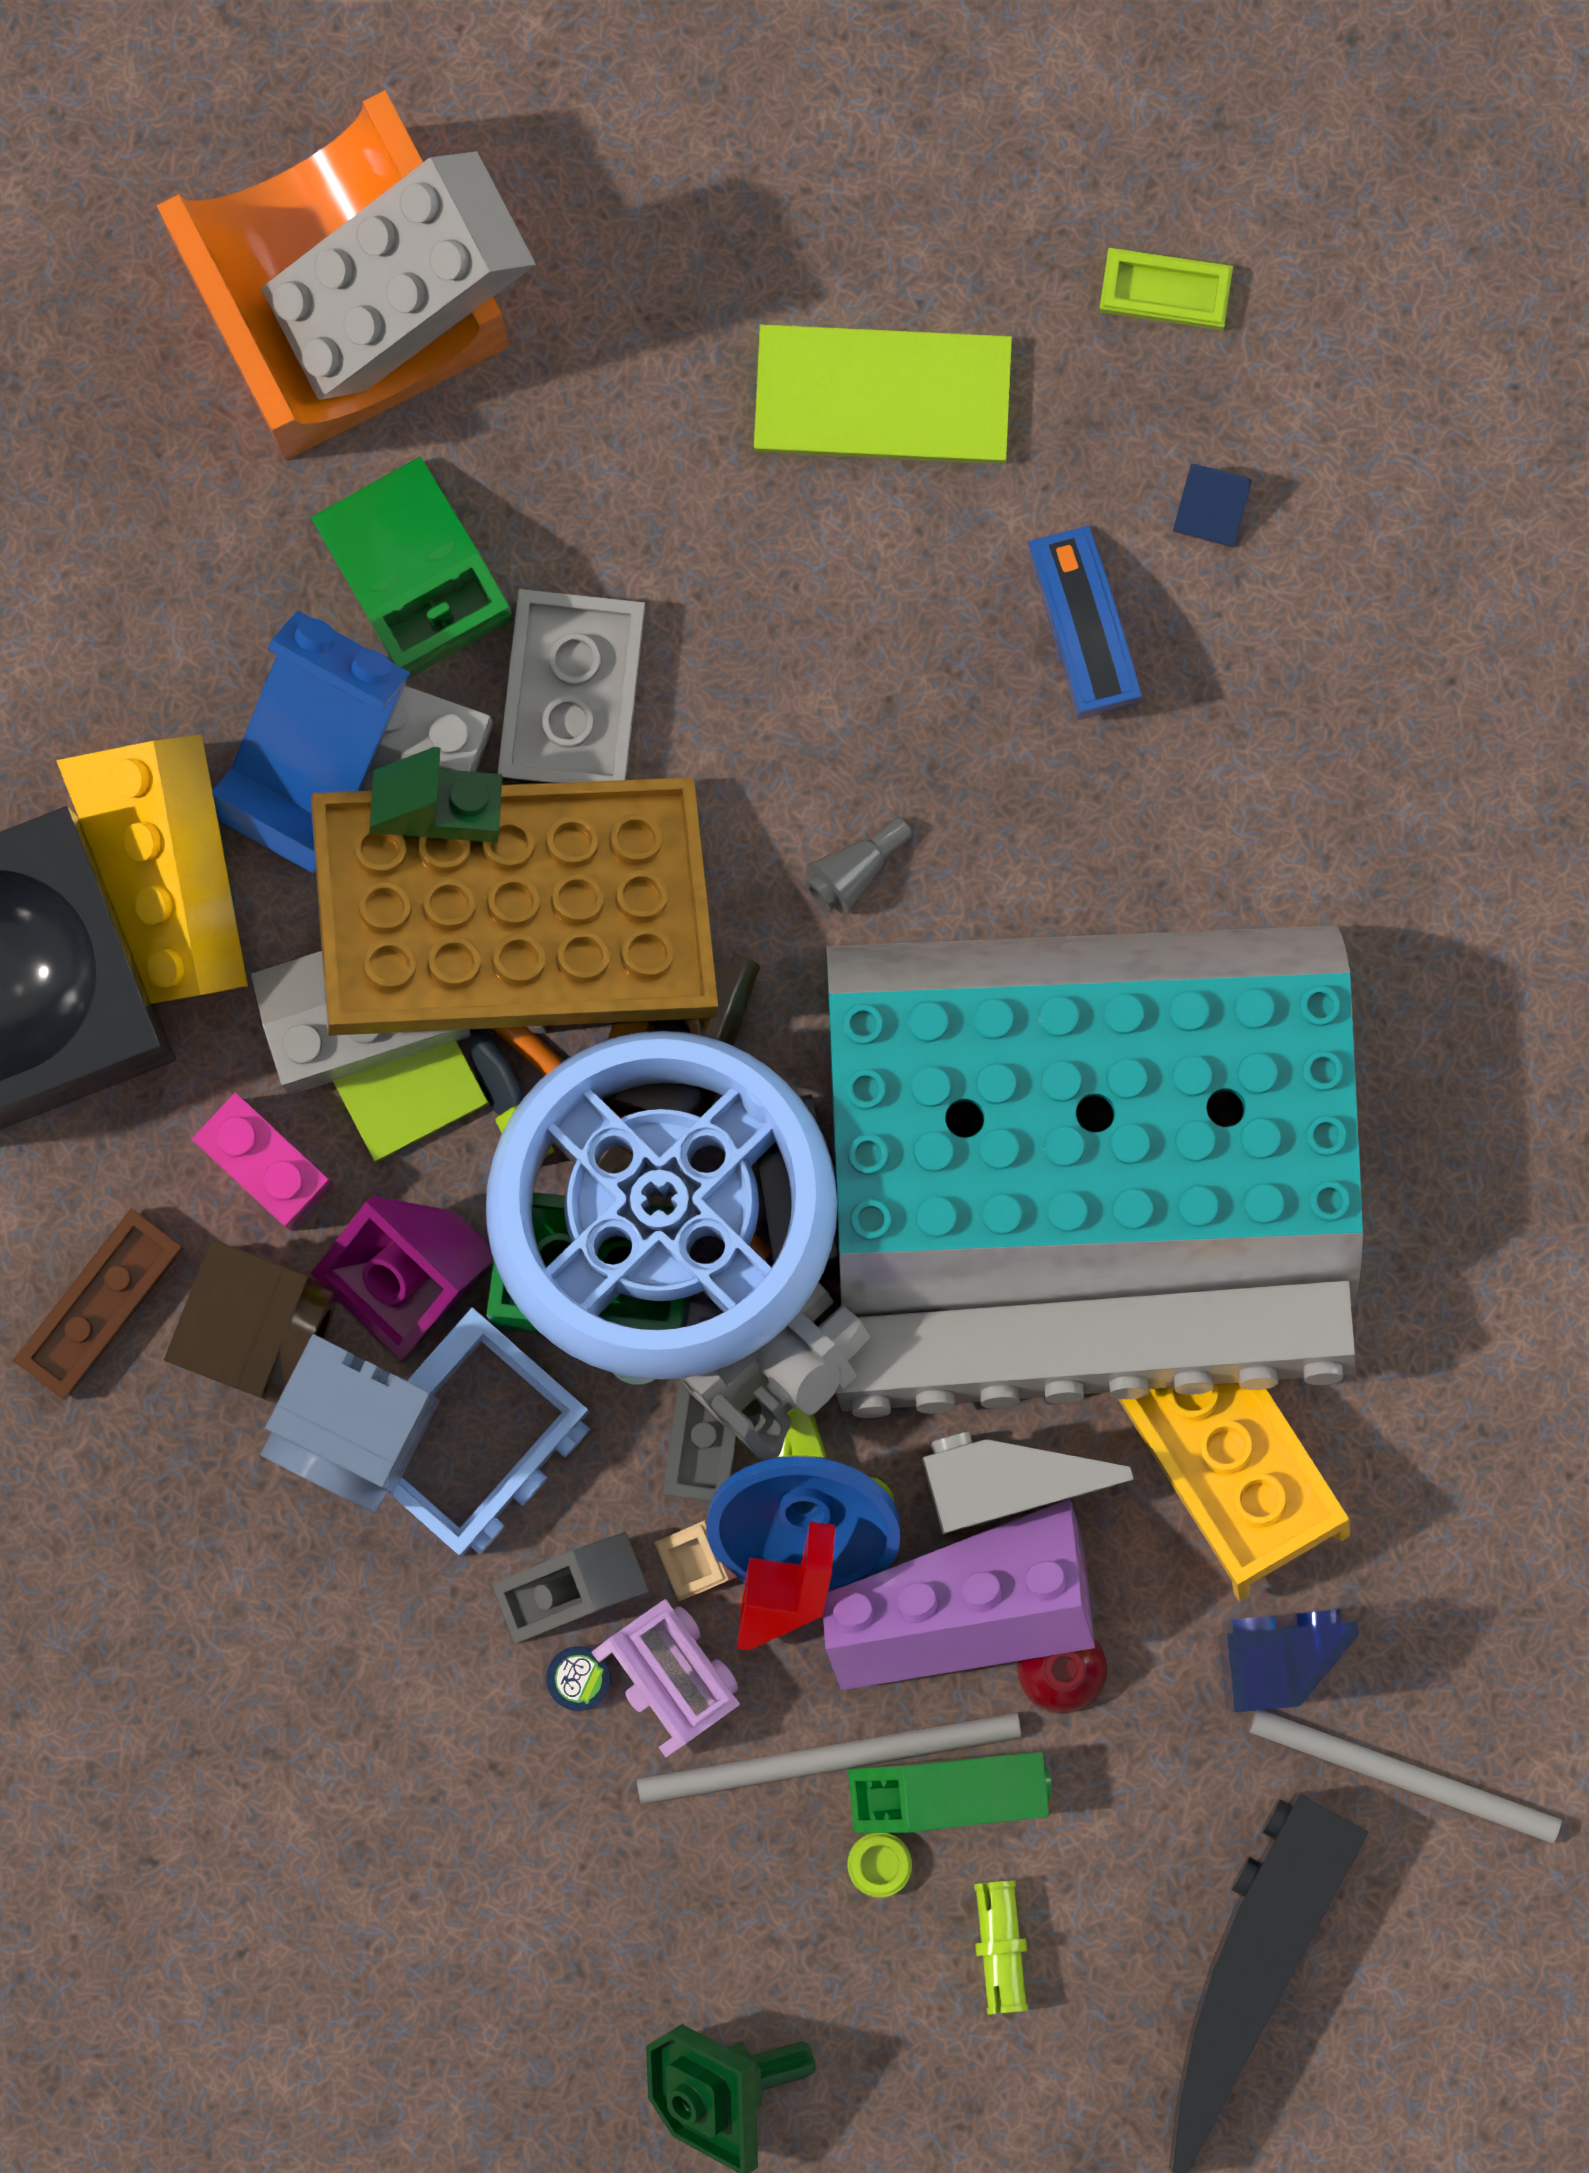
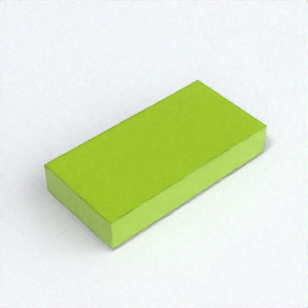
[1099,248,1233,331]

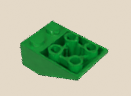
[310,456,513,680]

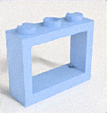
[387,1307,590,1556]

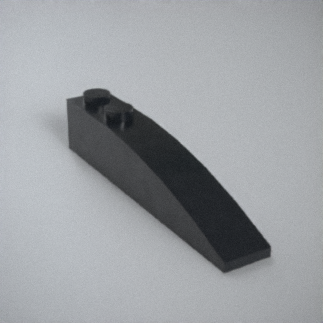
[1169,1793,1369,2173]

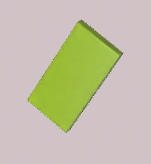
[754,324,1012,464]

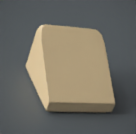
[654,1520,737,1602]

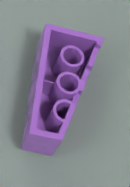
[823,1499,1095,1691]

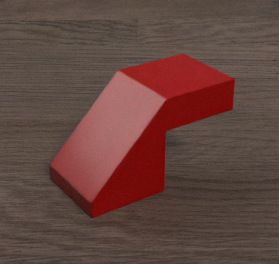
[737,1522,835,1650]

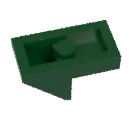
[369,747,503,843]

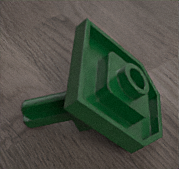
[646,2024,816,2173]

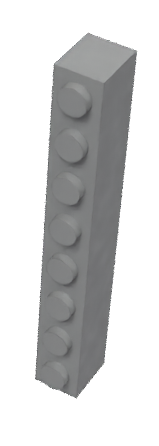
[836,1281,1356,1418]

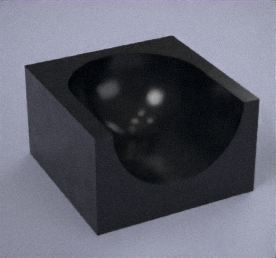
[0,806,177,1130]

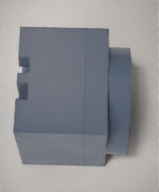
[260,1334,441,1513]

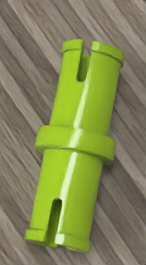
[974,1880,1029,2015]

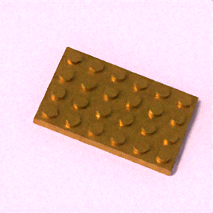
[311,777,718,1036]

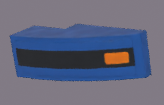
[1028,525,1142,720]

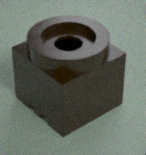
[163,1239,339,1404]

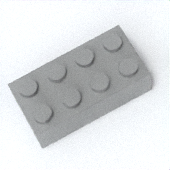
[261,151,536,400]

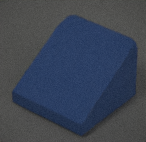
[1173,464,1252,548]

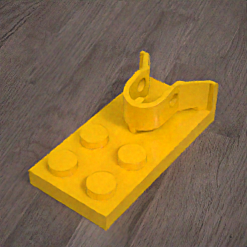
[1118,1383,1350,1601]

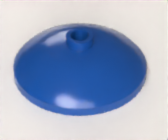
[706,1455,901,1592]

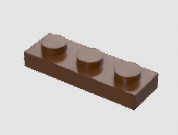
[13,1208,184,1401]

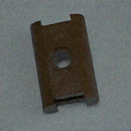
[602,952,760,1117]

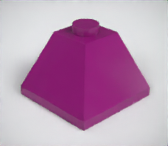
[310,1196,494,1362]

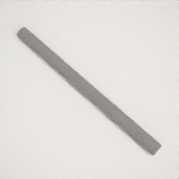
[637,1712,1022,1805]

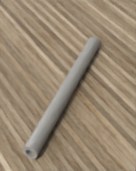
[1249,1708,1562,1844]

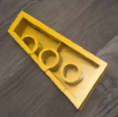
[56,734,248,1004]

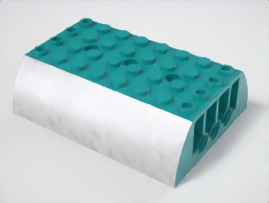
[826,926,1363,1317]

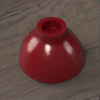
[1017,1638,1107,1714]

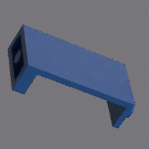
[212,610,410,873]

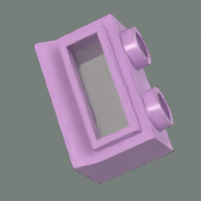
[591,1599,740,1757]

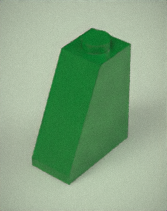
[848,1752,1052,1833]

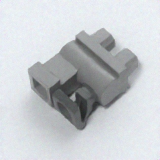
[680,1282,871,1461]

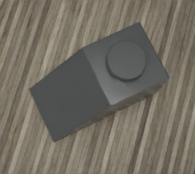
[492,1531,649,1644]

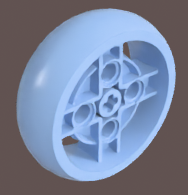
[486,1031,838,1380]

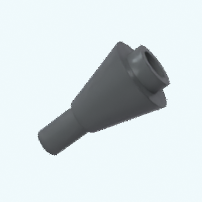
[805,817,913,915]

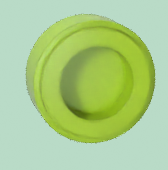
[847,1833,912,1897]

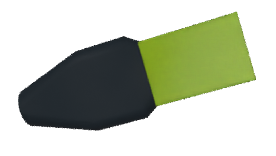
[467,1030,555,1158]

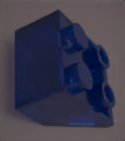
[1218,1610,1359,1713]

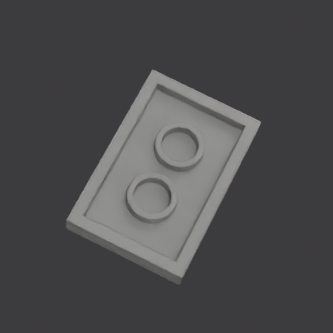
[498,589,645,784]

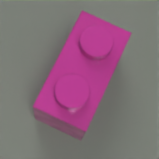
[191,1092,334,1231]

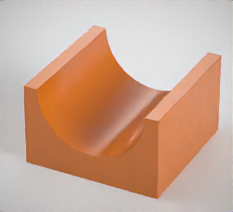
[156,90,510,461]

